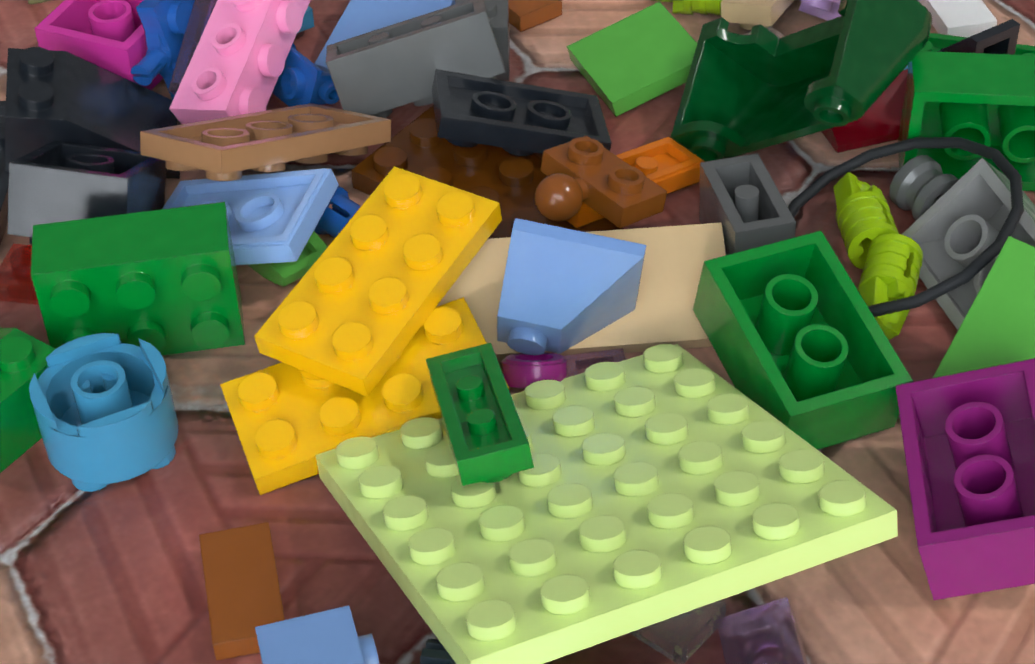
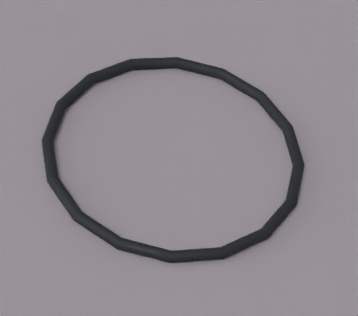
[788,137,1024,317]

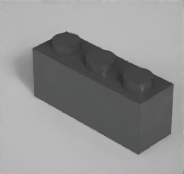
[326,0,506,118]

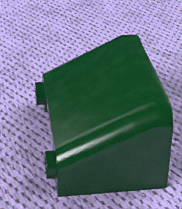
[670,0,933,162]

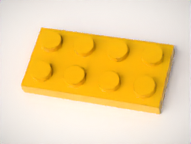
[254,166,502,397]
[220,297,509,495]

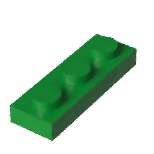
[426,343,534,486]

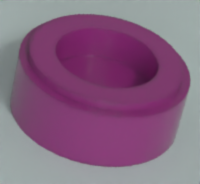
[502,353,567,388]

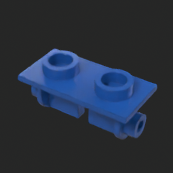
[272,43,339,107]

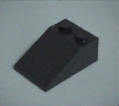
[5,47,180,179]

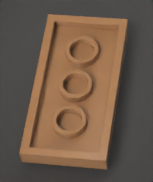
[140,103,391,181]

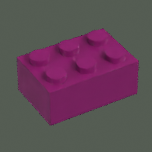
[895,358,1035,600]

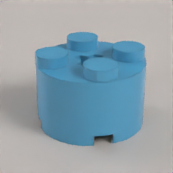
[29,333,178,492]

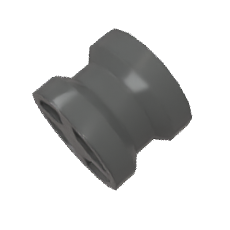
[889,155,959,221]

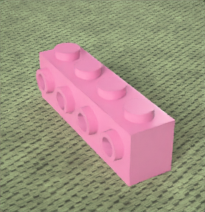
[169,0,311,124]

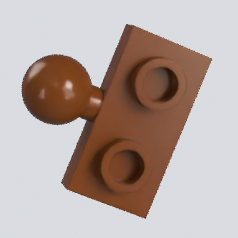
[534,136,667,228]

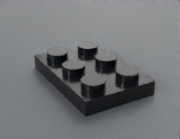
[432,69,612,156]

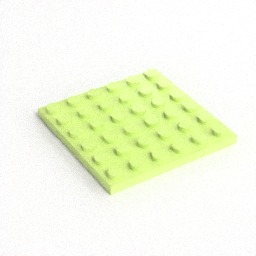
[316,344,898,664]

